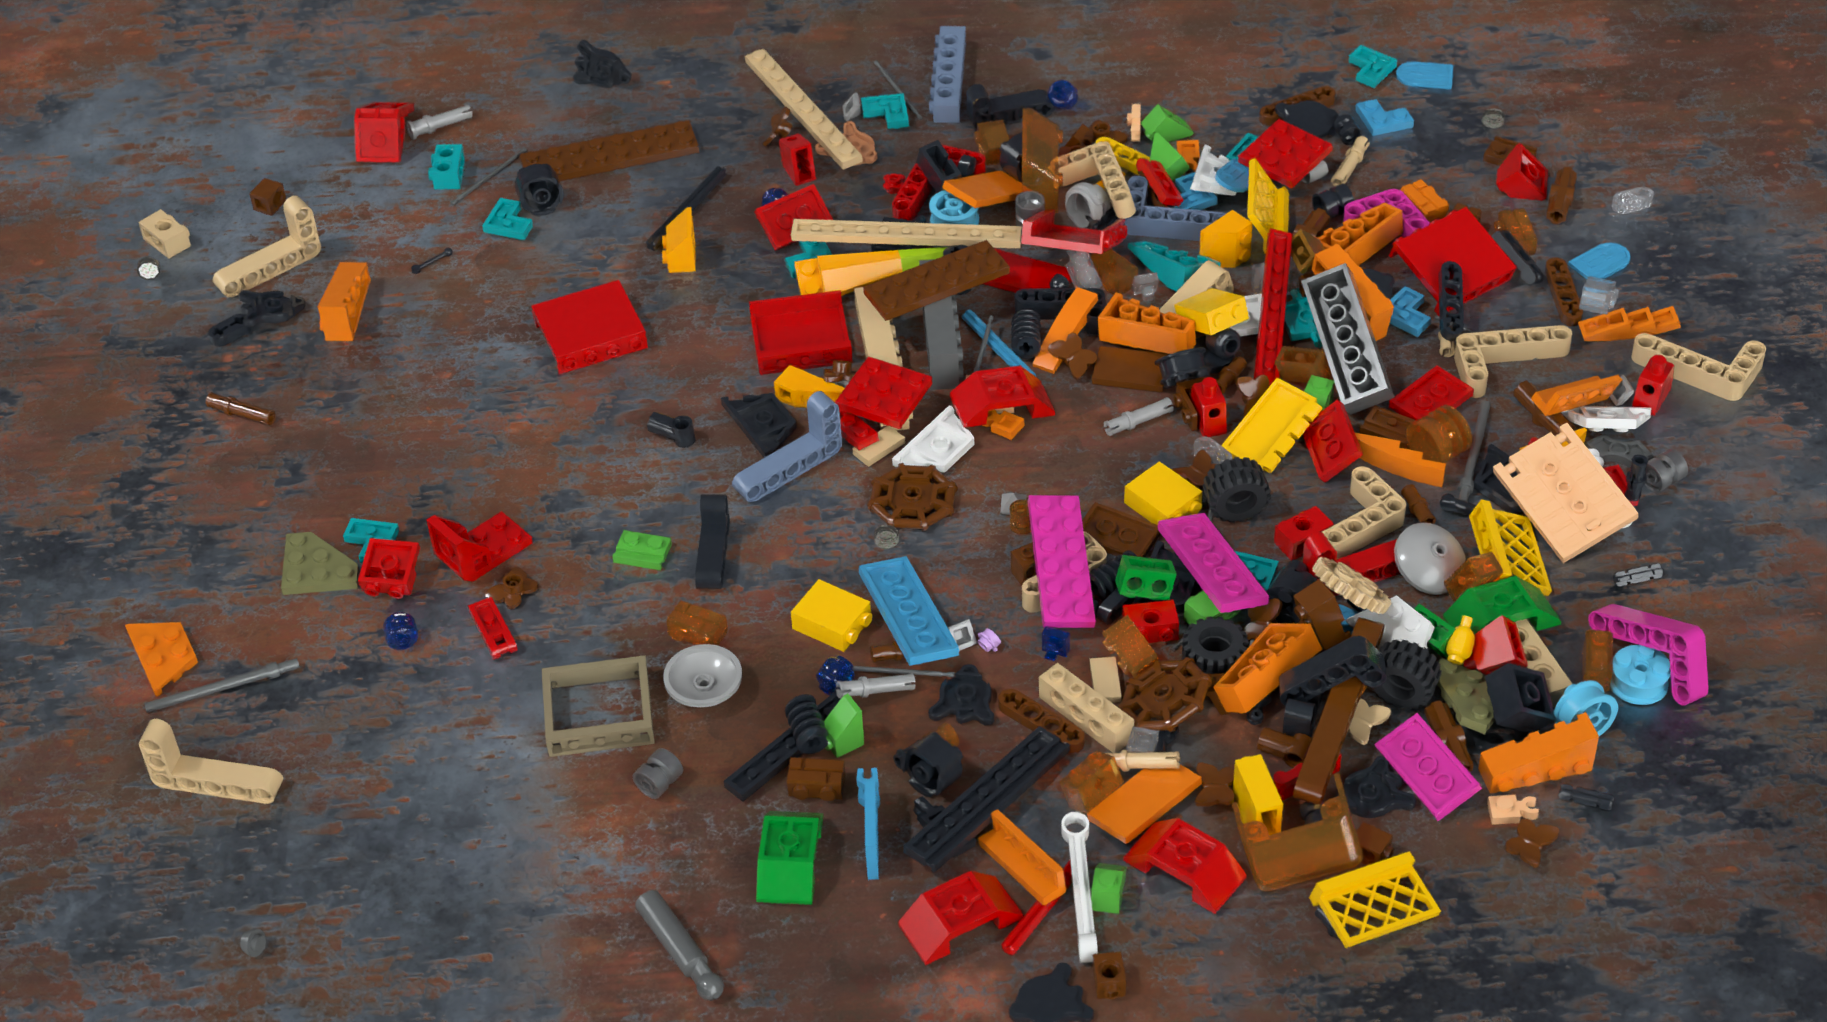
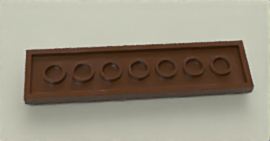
[519,120,699,181]

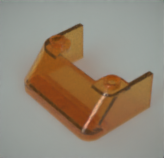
[1022,108,1063,213]
[1232,773,1363,891]

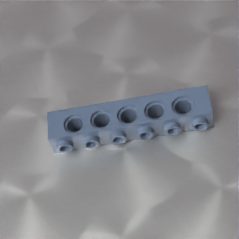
[929,26,966,123]

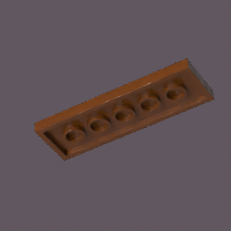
[863,240,1010,321]

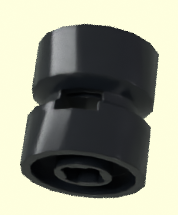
[1312,183,1354,219]

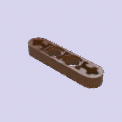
[1259,86,1336,126]
[1545,257,1583,327]
[998,689,1085,753]

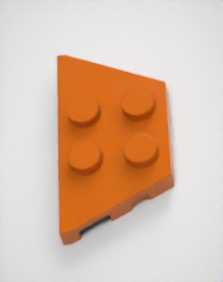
[125,622,198,697]

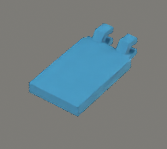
[857,768,880,880]

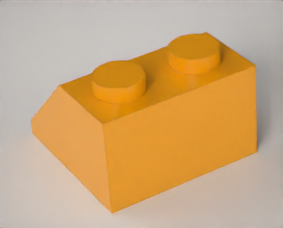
[662,207,696,273]
[1199,210,1253,268]

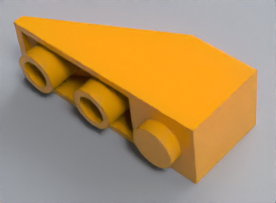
[774,365,845,408]

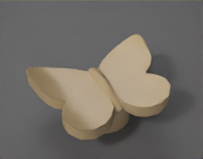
[1348,699,1391,745]

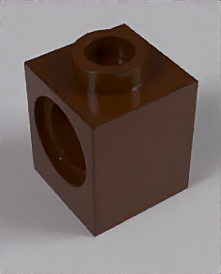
[249,178,287,216]
[1011,542,1037,586]
[1348,822,1394,866]
[1092,951,1126,999]

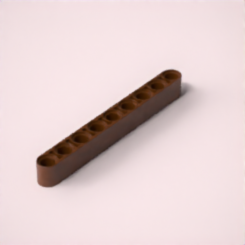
[1293,617,1385,805]

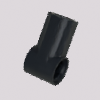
[647,412,696,448]

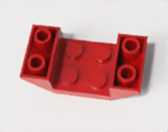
[949,365,1055,428]
[1123,818,1247,914]
[898,871,1023,965]

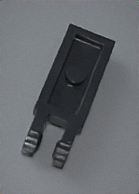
[1492,230,1544,285]

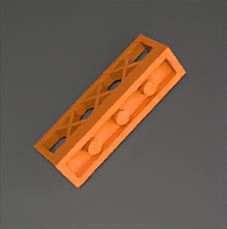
[1531,375,1622,416]
[978,809,1066,906]

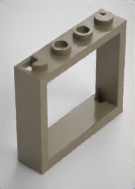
[542,656,655,757]

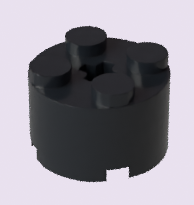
[1000,132,1051,184]
[515,164,564,216]
[1266,567,1317,624]
[901,732,963,797]

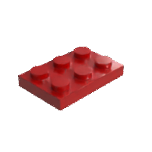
[754,184,833,251]
[1389,365,1474,431]
[1303,399,1364,483]

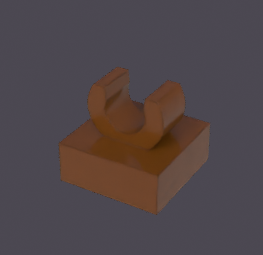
[1065,124,1093,147]

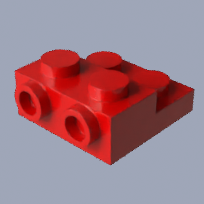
[358,538,420,599]

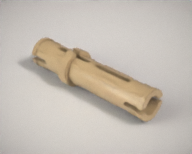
[1331,136,1370,186]
[1097,750,1180,772]

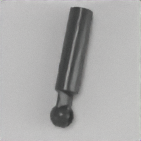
[635,890,724,1001]

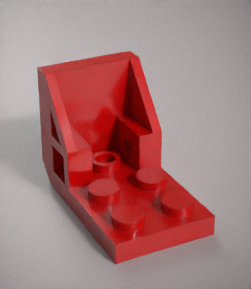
[354,102,415,162]
[426,511,533,582]

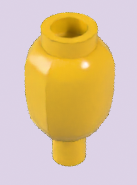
[1446,616,1475,665]

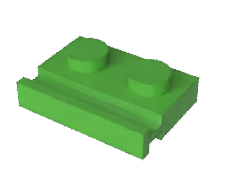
[612,530,672,570]

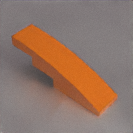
[1033,287,1098,374]
[1578,306,1681,341]
[1355,433,1446,488]

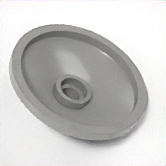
[1394,523,1466,595]
[663,644,742,707]

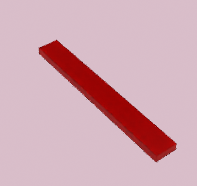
[1254,228,1292,387]

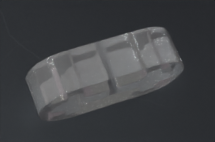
[1612,187,1654,214]
[1193,437,1233,464]

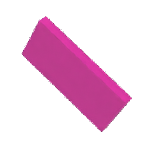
[1374,713,1482,821]

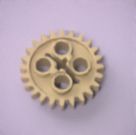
[1312,557,1391,614]

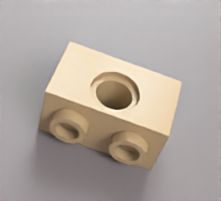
[139,209,191,259]

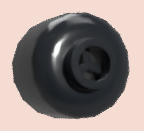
[1205,327,1241,358]

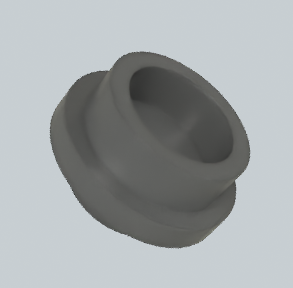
[240,928,266,957]

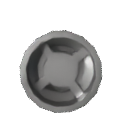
[1016,191,1045,228]
[1644,449,1688,493]
[633,748,683,799]

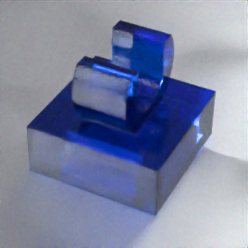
[1042,626,1070,661]

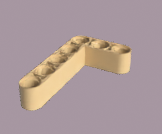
[1049,141,1136,219]
[213,196,321,298]
[1454,325,1572,398]
[1631,333,1766,401]
[1303,466,1406,559]
[139,719,283,804]

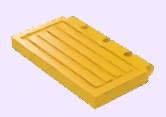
[1220,378,1322,473]

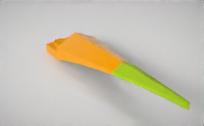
[794,246,949,296]

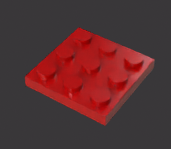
[1238,119,1333,188]
[835,356,933,429]

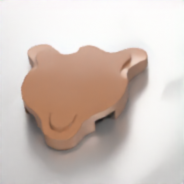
[815,121,877,166]

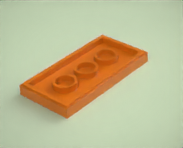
[943,171,1033,208]
[1087,764,1202,844]

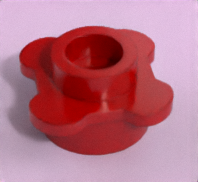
[883,173,905,194]

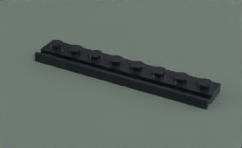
[903,726,1070,873]

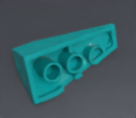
[1127,241,1221,291]

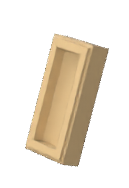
[852,426,905,467]
[1090,657,1122,703]

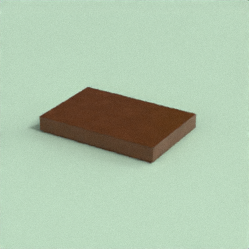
[1092,346,1169,393]
[1082,502,1161,557]

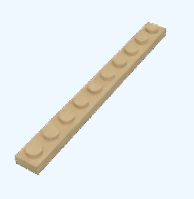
[745,49,863,170]
[791,219,1022,248]

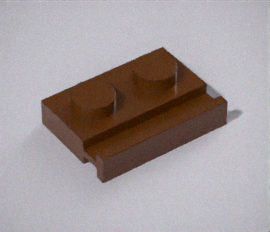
[1483,136,1537,166]
[1359,405,1419,449]

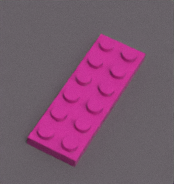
[1028,495,1096,628]
[1158,513,1269,613]

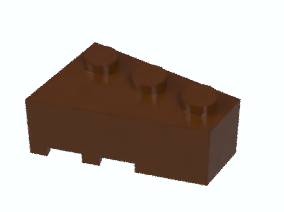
[1293,579,1351,654]

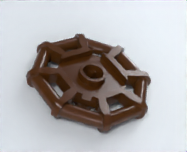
[867,463,958,532]
[1118,657,1212,734]

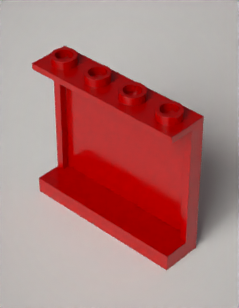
[1389,207,1517,316]
[1021,209,1128,254]
[531,280,648,374]
[749,290,853,375]

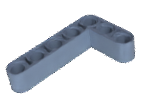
[1125,176,1227,241]
[732,391,842,502]

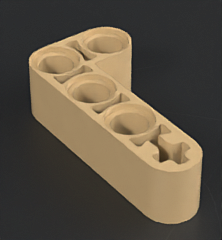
[1159,260,1234,314]
[1022,531,1107,613]

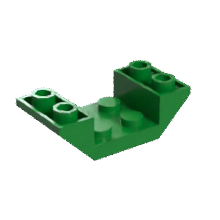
[1443,576,1561,634]
[756,811,824,905]

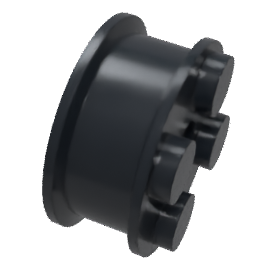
[1154,347,1211,389]

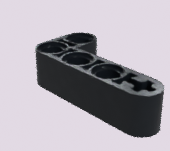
[966,84,1054,130]
[1014,288,1106,335]
[695,494,730,589]
[1279,636,1386,706]
[1283,692,1324,738]

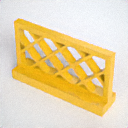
[1247,158,1289,254]
[1469,499,1552,596]
[1309,851,1441,948]

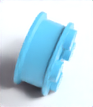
[929,190,979,225]
[1609,645,1671,705]
[1554,680,1618,736]

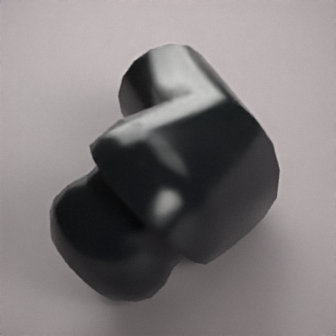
[1246,694,1272,725]

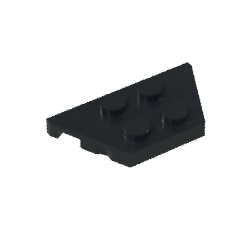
[721,393,797,458]
[1474,443,1523,514]
[1133,540,1197,612]

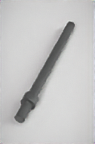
[1458,401,1491,502]
[144,658,300,713]

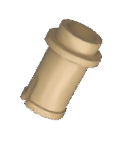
[1438,326,1455,357]

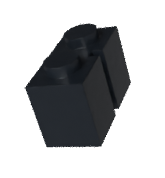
[916,140,961,193]

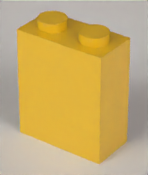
[1174,288,1249,335]
[1124,461,1202,525]
[791,579,872,652]
[1233,754,1283,844]

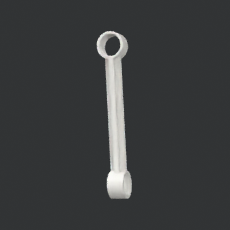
[1061,812,1098,963]

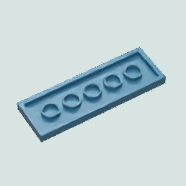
[859,556,959,666]

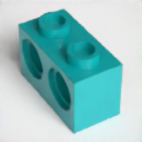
[428,144,465,190]

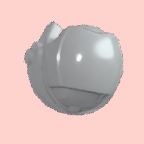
[1065,182,1110,228]

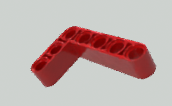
[892,145,986,221]
[1303,532,1401,596]

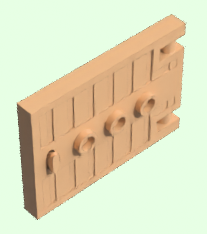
[1493,423,1638,563]

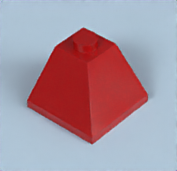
[1496,143,1548,201]

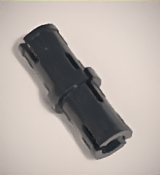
[1625,454,1648,501]

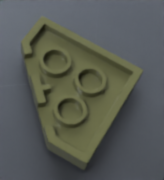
[281,532,360,595]
[1437,659,1495,734]

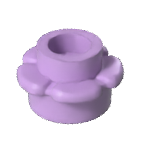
[977,628,1001,652]

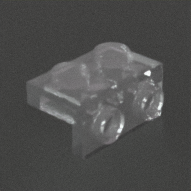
[1066,250,1102,289]

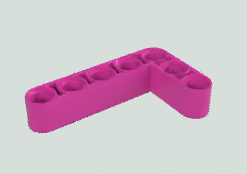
[1343,189,1430,238]
[1588,604,1708,705]

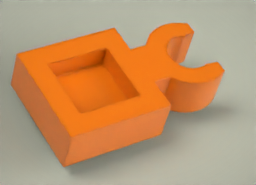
[1177,140,1200,176]
[982,410,1025,440]

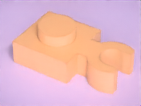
[1127,104,1141,142]
[1487,795,1539,825]

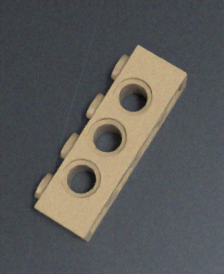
[1515,619,1572,708]
[1039,663,1134,753]

